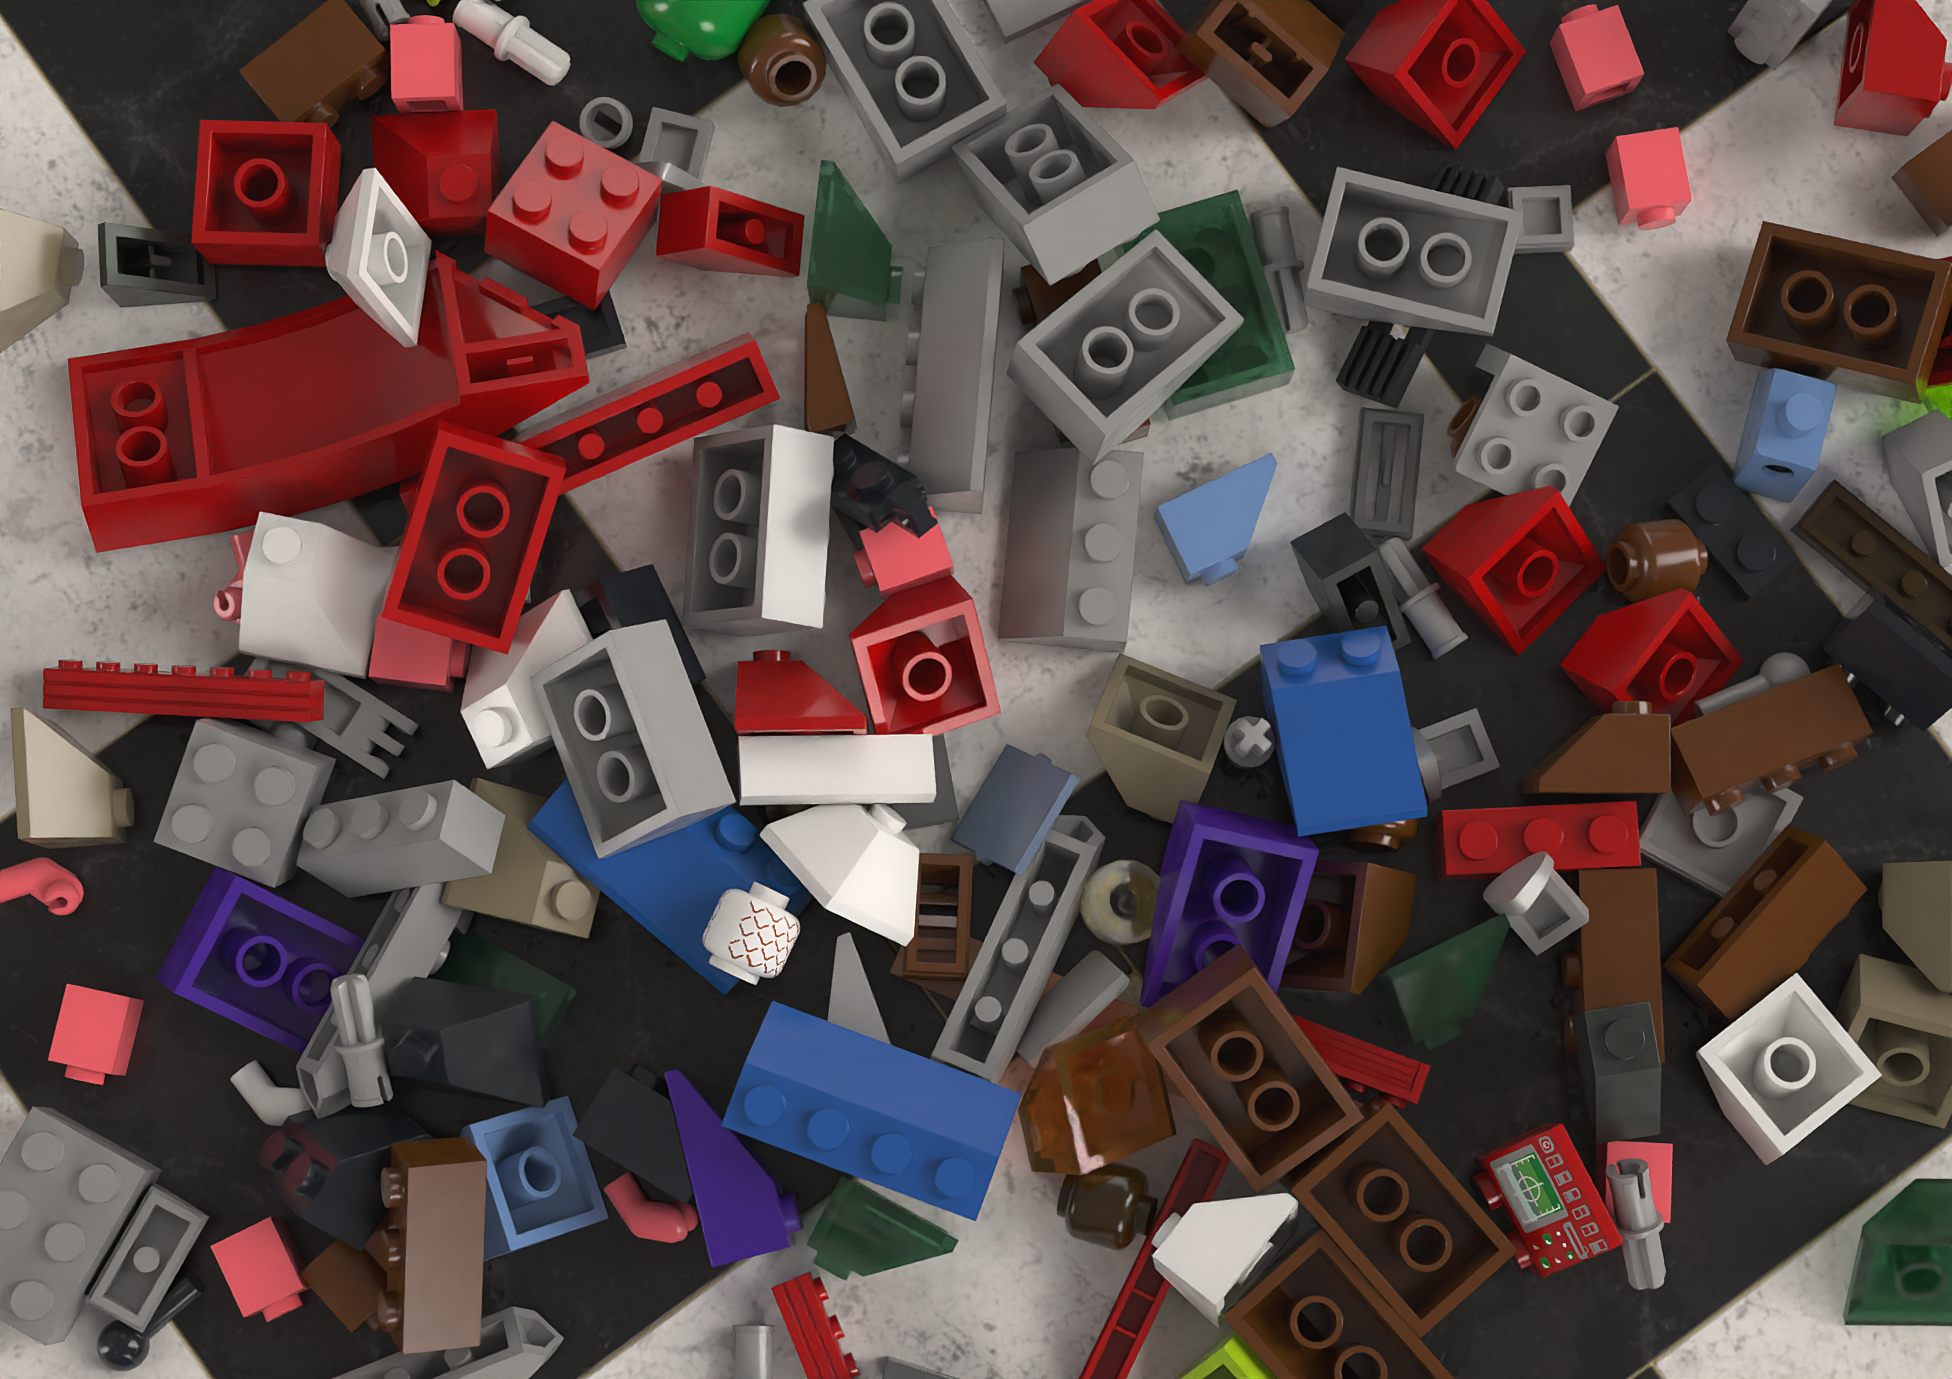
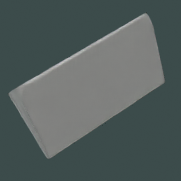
[1016,950,1130,1070]
[85,1183,209,1333]

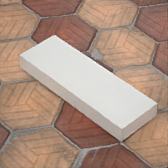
[737,734,936,805]

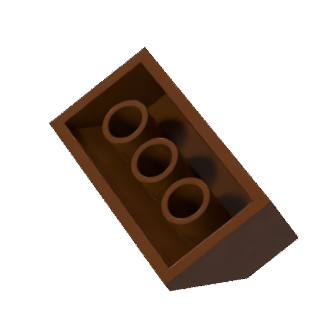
[1222,1227,1454,1379]

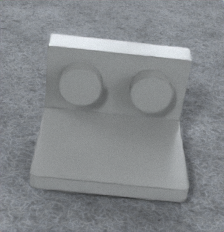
[1452,343,1619,507]

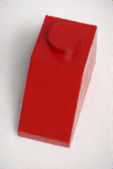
[655,185,805,278]

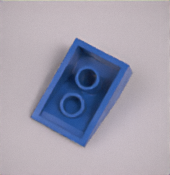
[1260,626,1427,837]

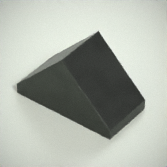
[98,222,216,308]

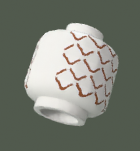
[702,881,801,985]

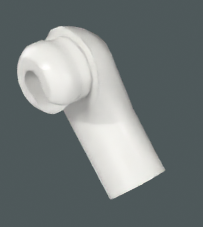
[230,1060,312,1126]

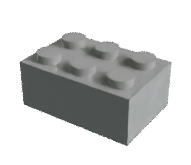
[803,0,1007,184]
[951,83,1160,285]
[682,424,834,637]
[0,1107,162,1346]

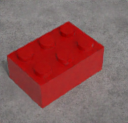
[381,419,566,655]

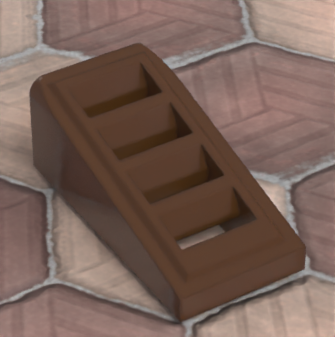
[804,301,858,439]
[902,853,973,982]

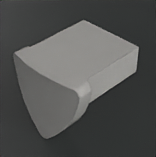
[636,107,715,196]
[1411,708,1500,803]
[1483,851,1589,956]

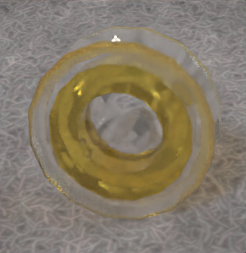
[1080,860,1160,945]

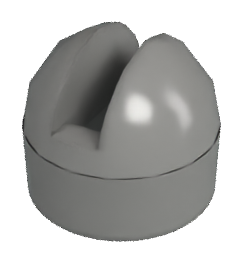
[580,97,633,149]

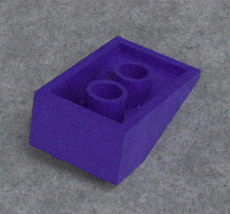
[1140,800,1319,1008]
[155,866,366,1054]
[665,1069,804,1267]

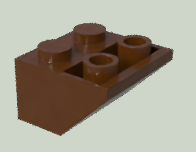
[1174,0,1346,129]

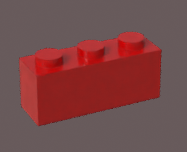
[1433,801,1641,881]

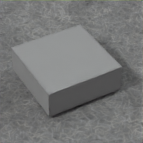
[1505,185,1574,254]

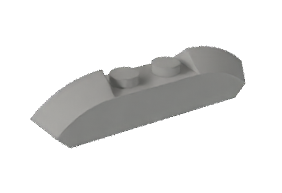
[930,815,1106,1084]
[296,882,475,1119]
[332,1306,564,1379]

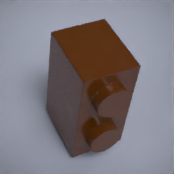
[239,0,391,128]

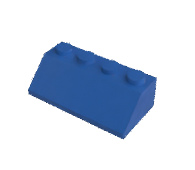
[527,777,813,995]
[721,1001,1022,1221]

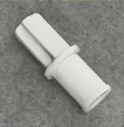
[452,0,571,86]

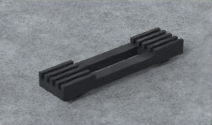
[1336,160,1505,409]

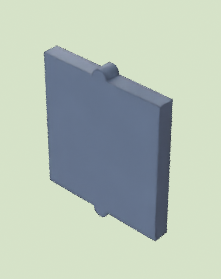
[950,744,1079,876]

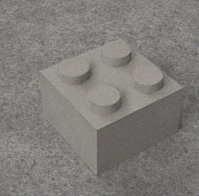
[154,717,336,888]

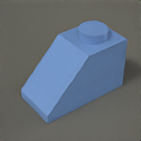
[1154,453,1277,586]

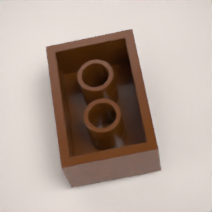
[1726,221,1952,404]
[1133,943,1364,1194]
[1279,1095,1518,1339]

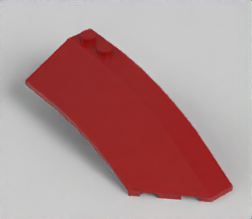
[68,250,590,553]

